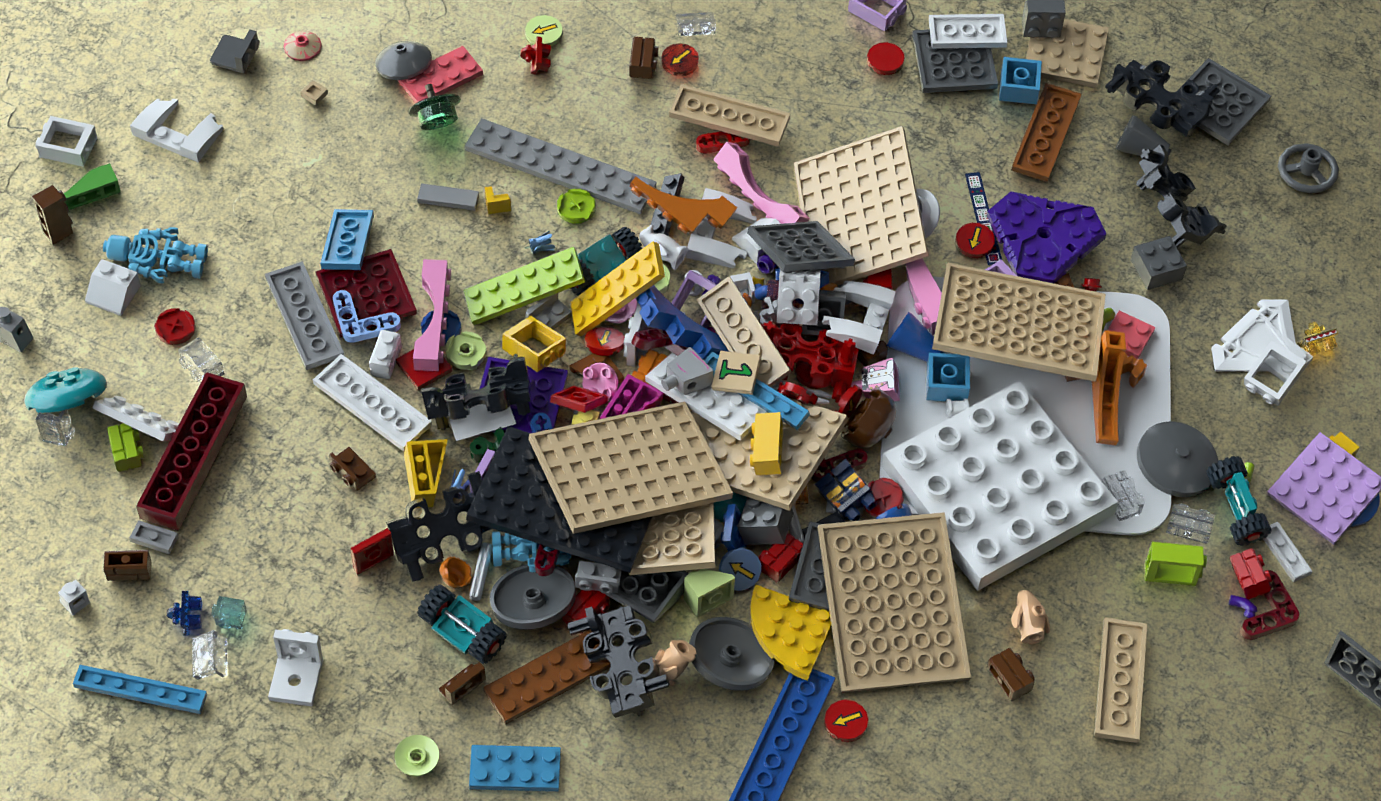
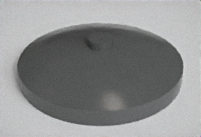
[1137,421,1218,497]
[490,564,576,629]
[689,617,775,690]

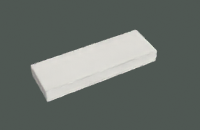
[1263,522,1312,583]

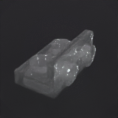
[35,410,75,446]

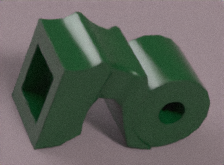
[469,427,504,463]

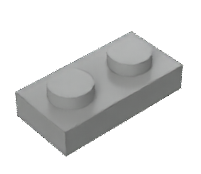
[129,520,178,554]

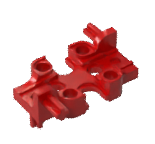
[761,321,859,403]

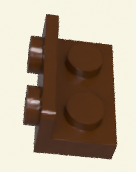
[329,447,376,491]
[439,662,486,705]

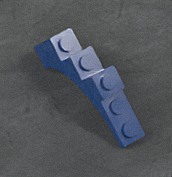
[636,285,729,361]

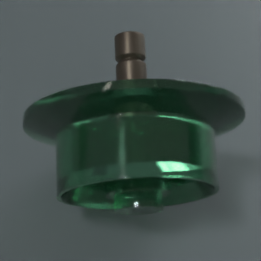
[408,84,461,130]

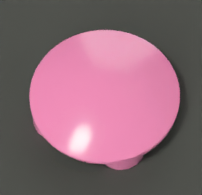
[582,363,618,402]

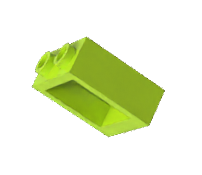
[1145,542,1207,586]

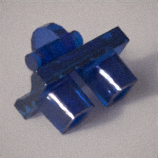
[166,591,202,636]

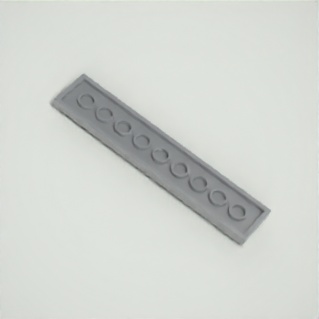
[465,118,657,215]

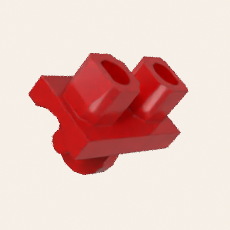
[520,36,551,75]

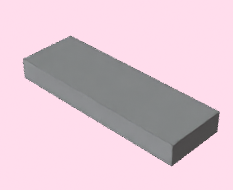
[417,183,479,211]

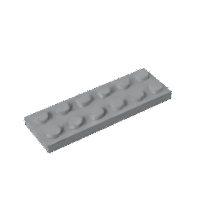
[265,261,344,370]

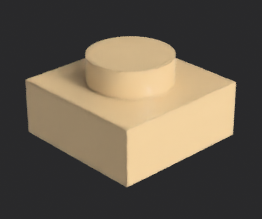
[301,80,328,105]

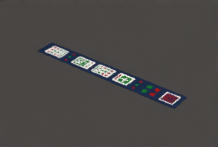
[965,172,1002,265]

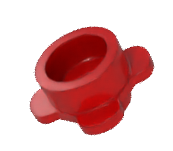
[1081,278,1102,291]

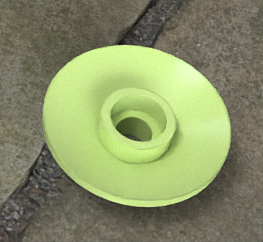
[394,735,439,777]

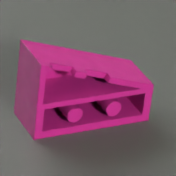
[600,374,664,419]

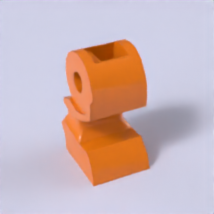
[1121,353,1147,388]

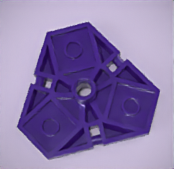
[987,191,1107,284]

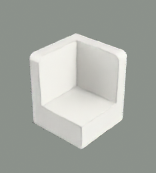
[730,272,756,303]

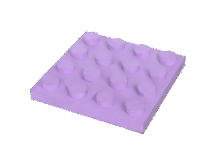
[1267,432,1381,545]

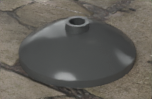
[375,41,432,80]

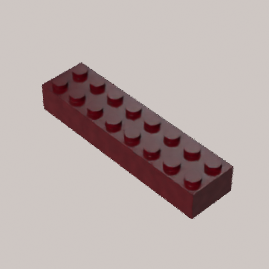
[136,372,247,531]

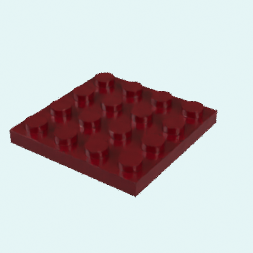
[315,249,417,338]

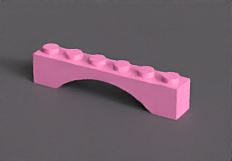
[713,142,810,224]
[413,259,451,371]

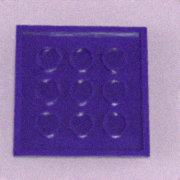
[479,357,568,434]

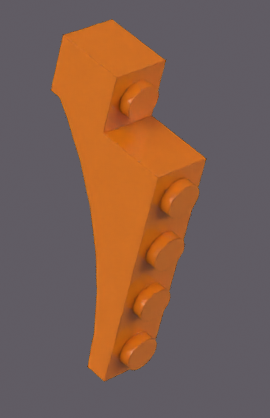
[630,176,738,235]
[1092,330,1126,445]

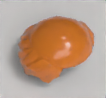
[440,556,472,588]

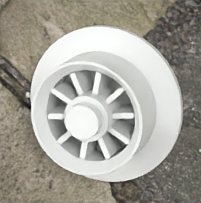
[916,189,940,238]

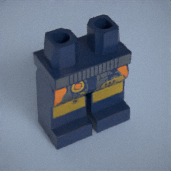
[814,459,877,522]

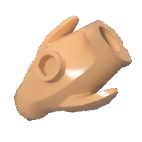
[1011,590,1050,644]
[655,640,696,686]

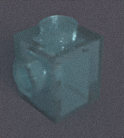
[211,596,247,629]

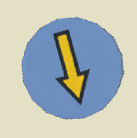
[719,548,761,591]

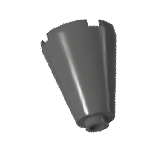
[1115,115,1172,156]

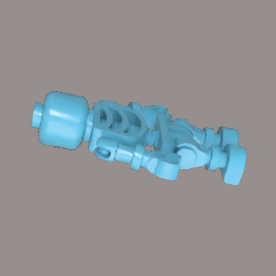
[103,227,208,284]
[492,531,579,572]

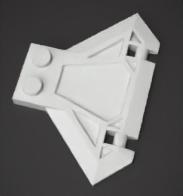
[1211,300,1313,383]

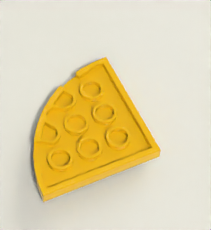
[750,585,831,681]

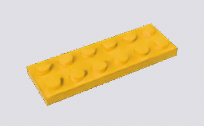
[570,241,665,337]

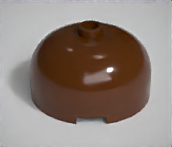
[841,387,896,448]

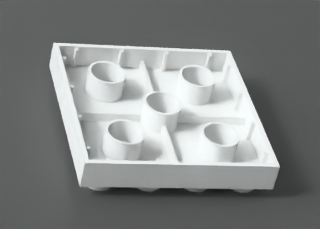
[882,381,1118,591]

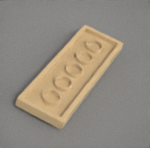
[669,84,790,147]
[696,277,792,387]
[1094,617,1147,743]

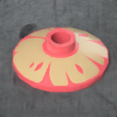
[284,31,321,61]

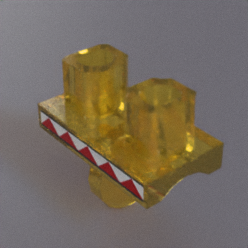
[1297,321,1338,356]

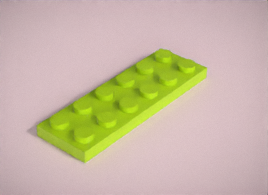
[464,247,585,326]

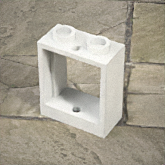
[35,116,97,167]
[1244,340,1306,406]

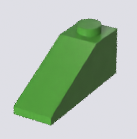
[64,163,121,210]

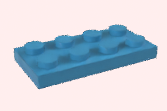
[320,209,374,270]
[469,745,561,792]

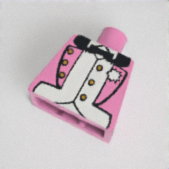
[851,358,900,401]

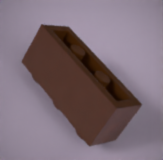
[32,185,73,245]

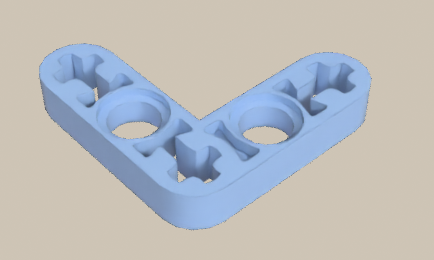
[333,290,401,343]

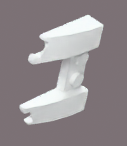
[130,99,224,163]
[686,188,757,268]
[822,281,896,354]

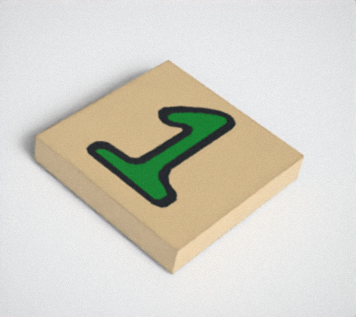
[711,351,761,395]

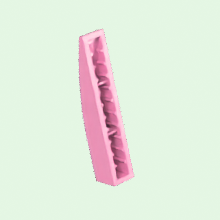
[905,259,942,335]

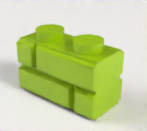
[107,423,144,472]

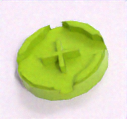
[557,189,595,224]

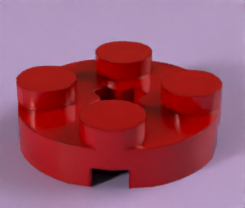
[777,382,818,405]

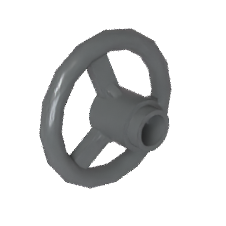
[1278,143,1339,193]

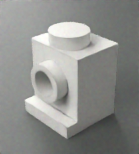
[58,579,90,616]

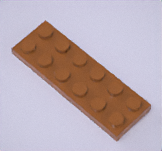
[1011,83,1082,182]
[483,629,611,725]

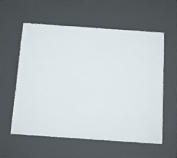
[448,404,516,441]

